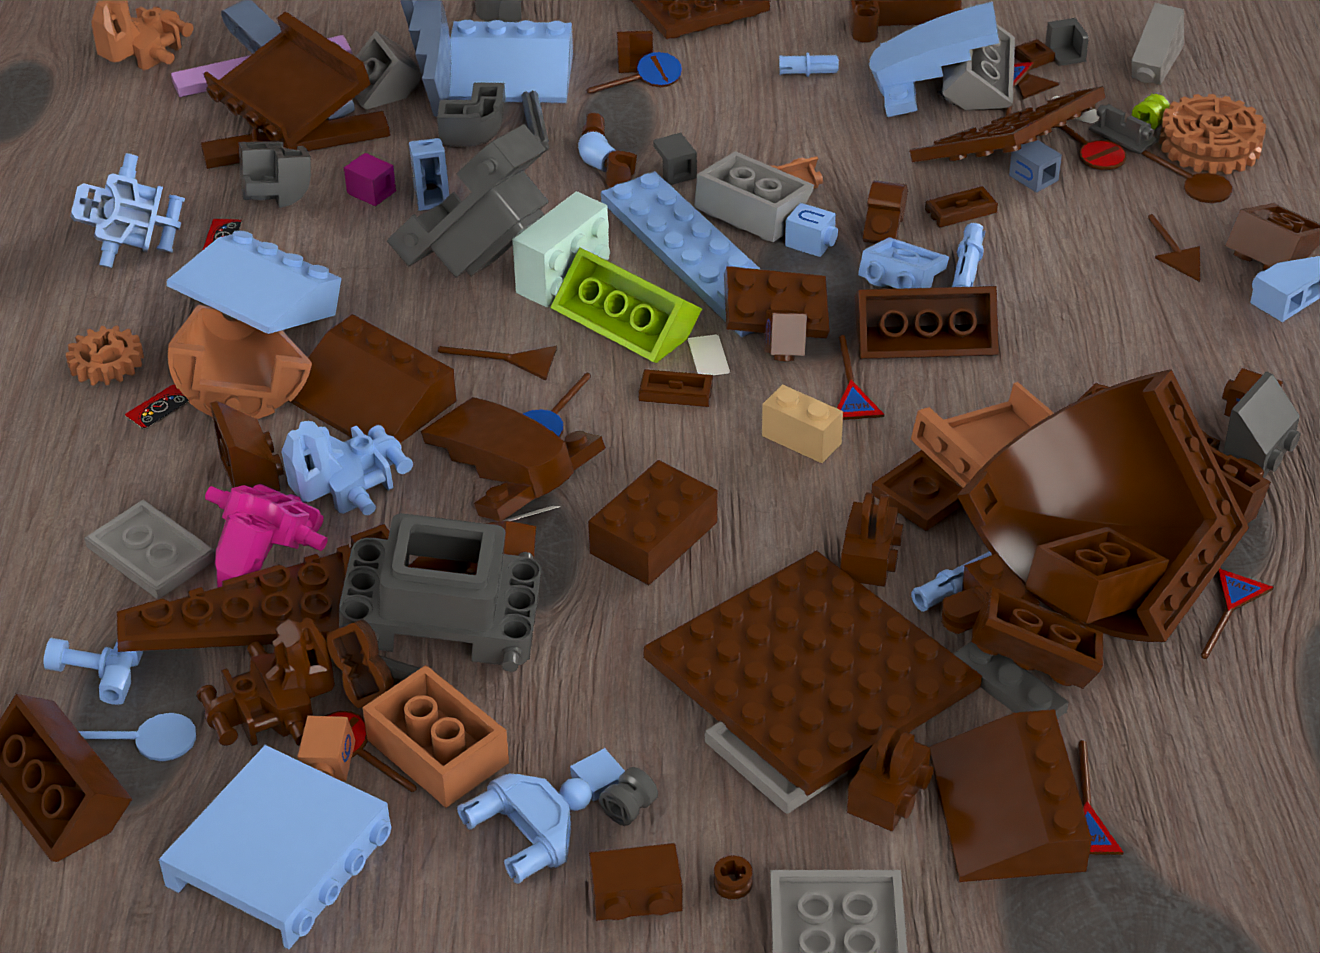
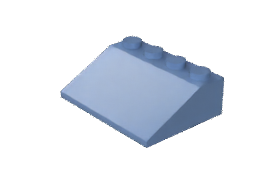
[449,20,573,103]
[166,231,342,334]

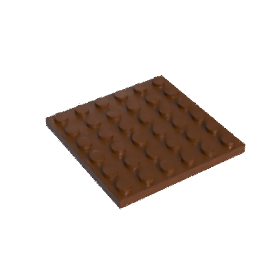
[643,550,982,796]

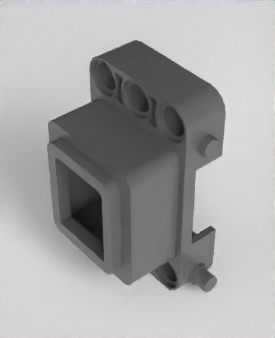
[387,124,549,278]
[339,513,542,672]

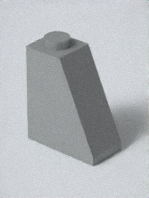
[1131,3,1184,85]

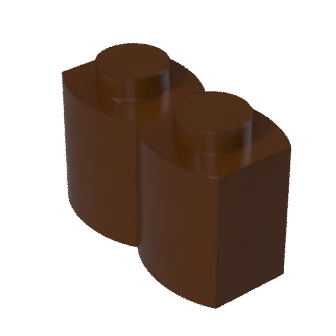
[327,619,394,709]

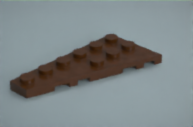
[117,544,350,652]

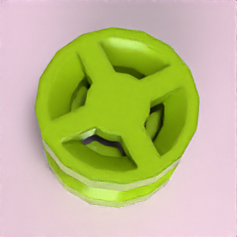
[1132,94,1170,130]

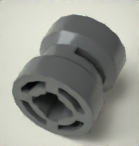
[599,767,658,826]

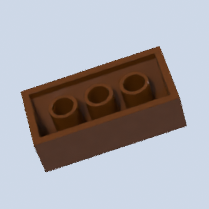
[855,286,999,359]
[0,694,132,862]

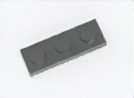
[954,642,1069,719]

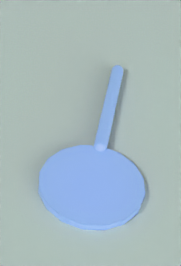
[79,713,196,761]

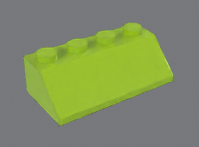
[550,248,702,363]

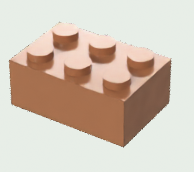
[362,665,509,808]

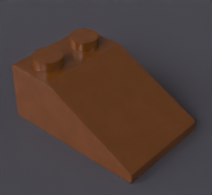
[1225,203,1320,270]

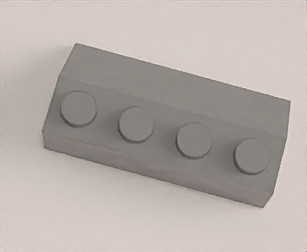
[942,4,1015,110]

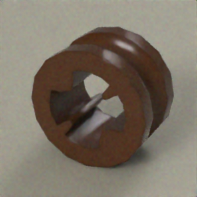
[714,855,752,900]

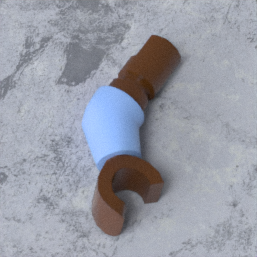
[578,113,637,188]

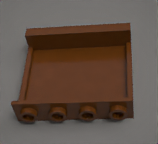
[203,11,371,149]

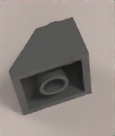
[1223,371,1301,477]

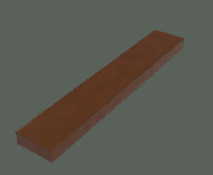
[201,111,390,169]

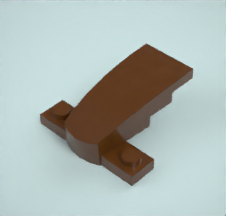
[420,397,606,521]

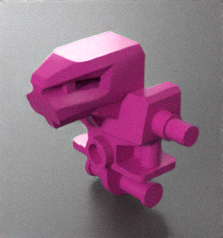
[205,484,328,587]

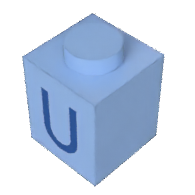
[785,203,838,257]

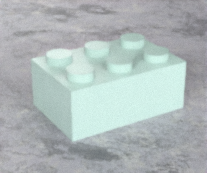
[512,191,610,308]

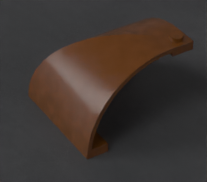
[957,369,1249,642]

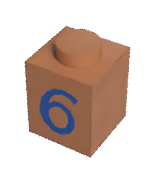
[298,716,355,782]

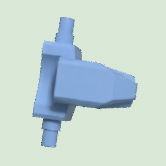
[70,153,185,268]
[281,421,413,515]

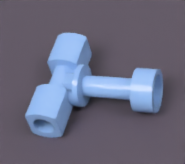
[44,638,143,705]

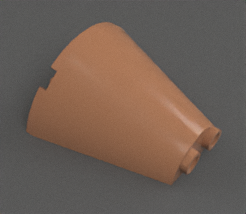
[168,305,312,419]

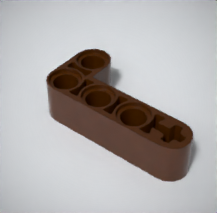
[849,0,962,43]

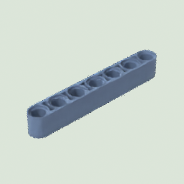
[221,0,355,121]

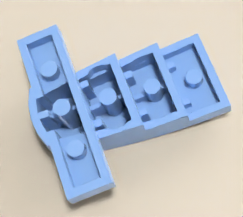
[869,1,999,117]

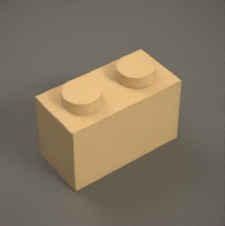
[762,384,843,463]

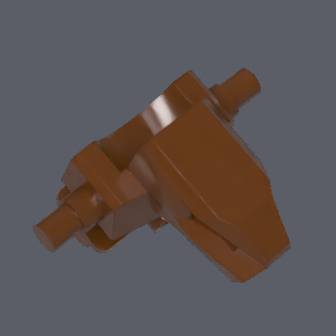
[196,618,335,746]

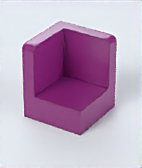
[344,153,396,207]

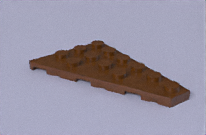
[909,86,1106,162]

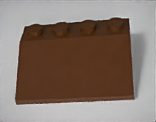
[288,314,457,444]
[929,709,1092,882]

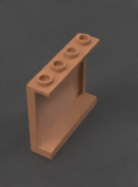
[911,382,1053,488]

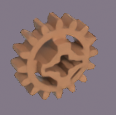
[66,326,144,386]

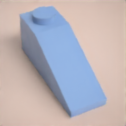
[1250,256,1320,322]

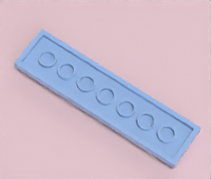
[601,171,760,337]

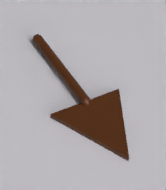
[1148,214,1200,282]

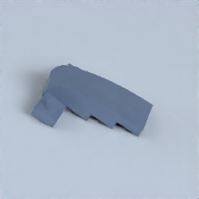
[400,0,451,117]

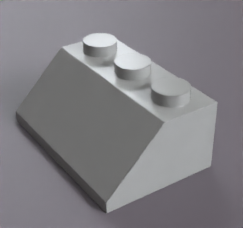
[694,151,814,242]

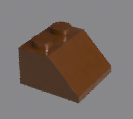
[210,401,284,492]

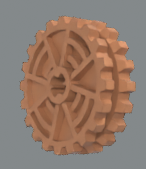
[1159,94,1266,174]

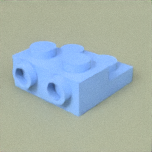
[858,237,949,289]

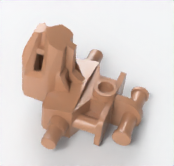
[91,0,193,70]

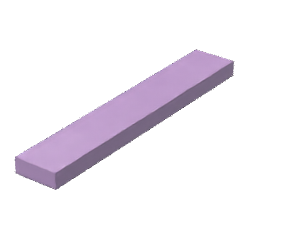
[171,35,352,97]

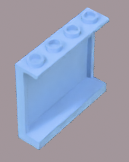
[159,745,391,949]

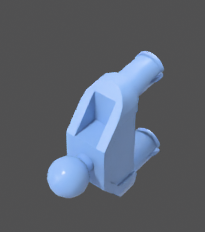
[457,774,592,884]

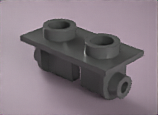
[1089,104,1158,154]

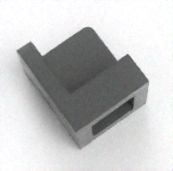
[1045,18,1089,66]
[653,133,697,185]

